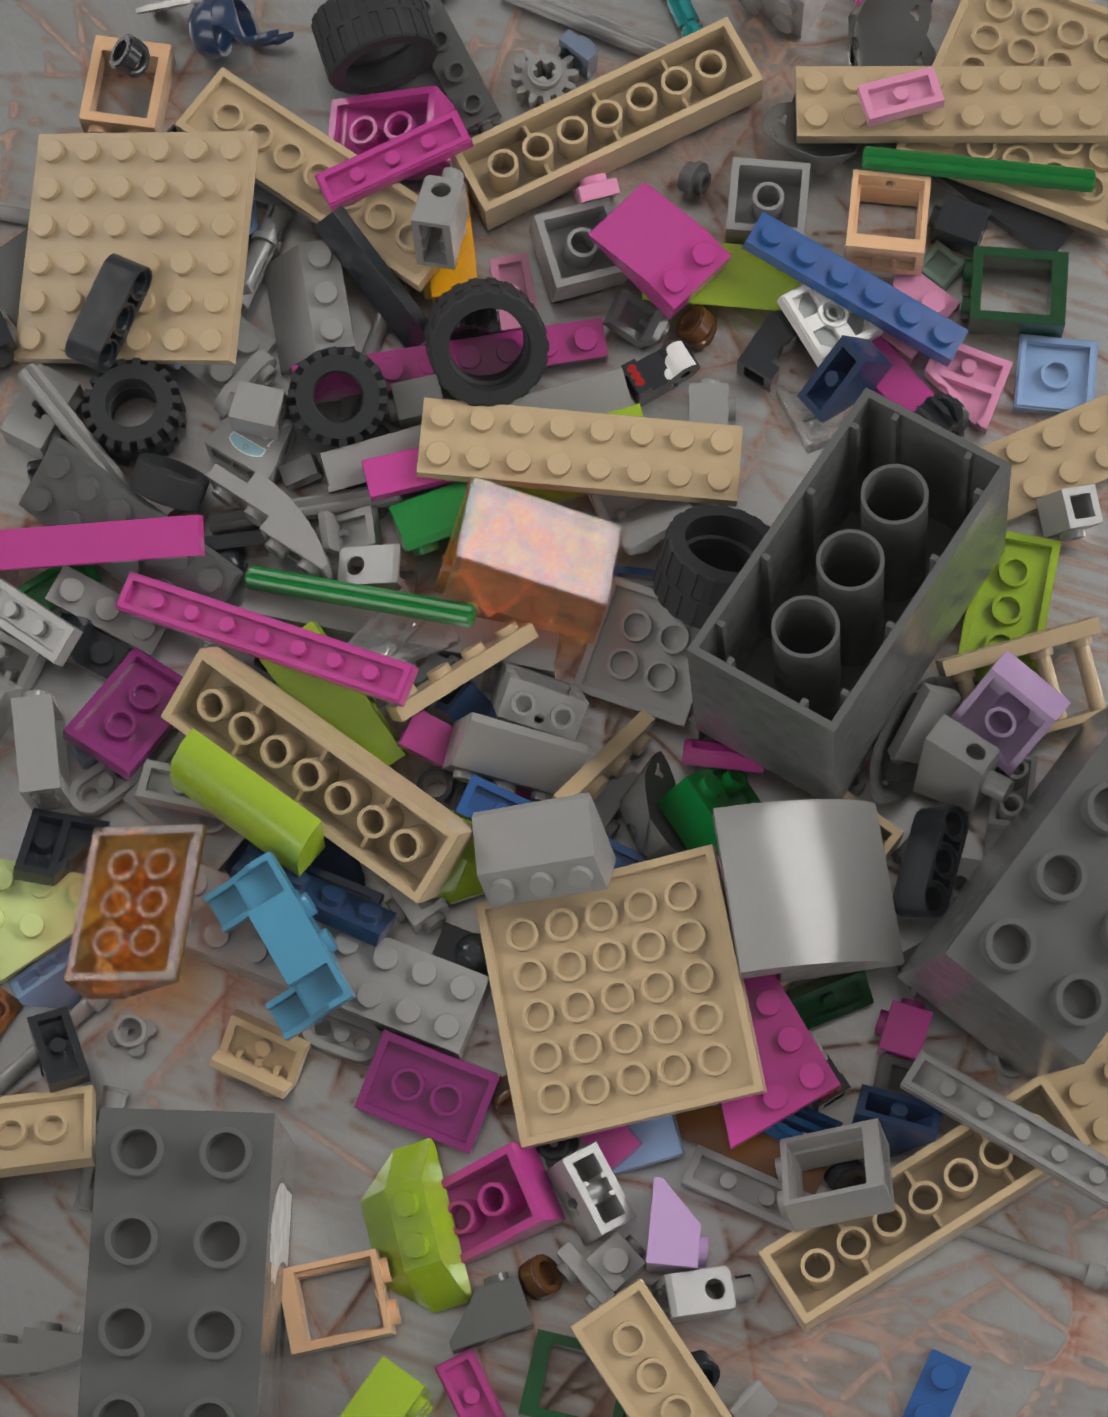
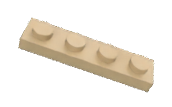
[385,620,539,722]
[552,709,656,799]

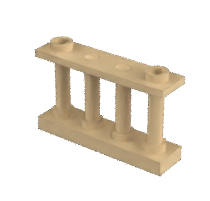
[935,617,1108,733]

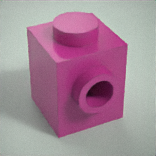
[874,998,933,1062]

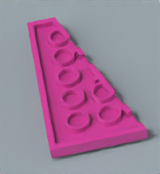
[721,974,841,1150]

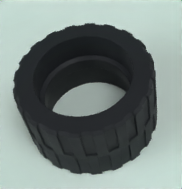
[311,0,440,95]
[424,277,549,407]
[652,505,770,629]

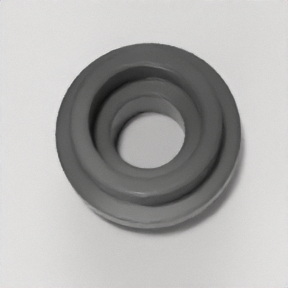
[677,161,711,200]

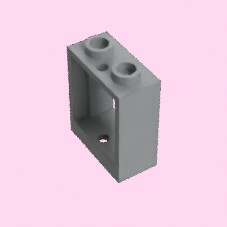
[490,661,589,741]
[11,690,73,811]
[775,1118,895,1232]

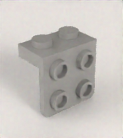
[587,493,693,555]

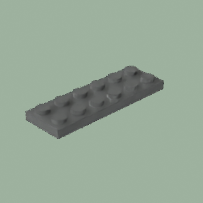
[18,438,244,640]

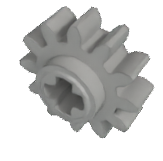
[511,44,579,110]

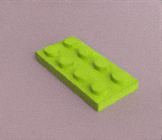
[957,530,1061,686]

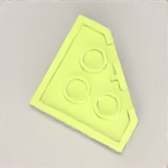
[0,859,108,985]

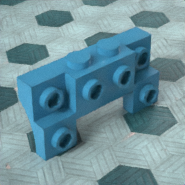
[203,851,357,1041]

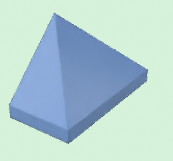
[8,935,91,1010]

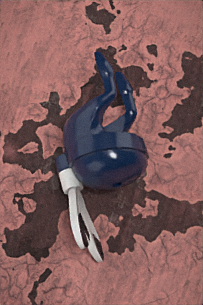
[135,0,294,60]

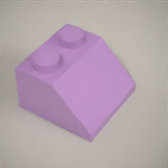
[951,650,1071,776]
[646,1177,709,1274]

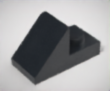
[60,613,132,681]
[27,1006,91,1093]

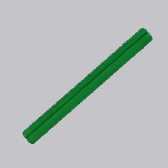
[862,146,1096,193]
[244,566,476,628]

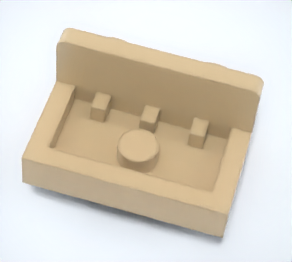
[209,1009,311,1099]

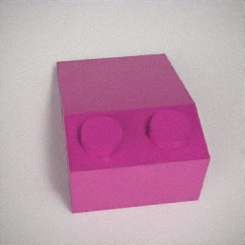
[328,85,455,180]
[588,181,731,320]
[441,1142,566,1265]

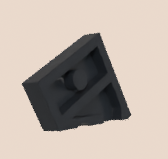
[14,808,110,886]

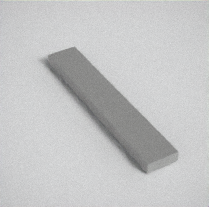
[900,1049,1108,1209]

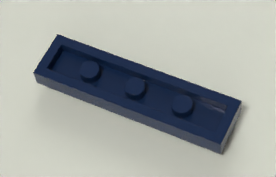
[230,848,397,948]

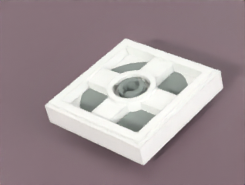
[777,285,884,367]

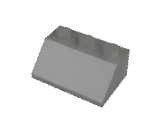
[265,240,357,376]
[442,712,590,802]
[472,792,616,908]

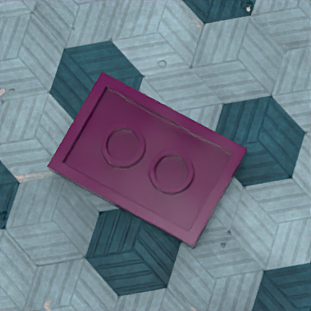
[63,647,183,780]
[354,1029,502,1154]

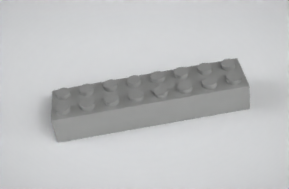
[153,858,491,1059]

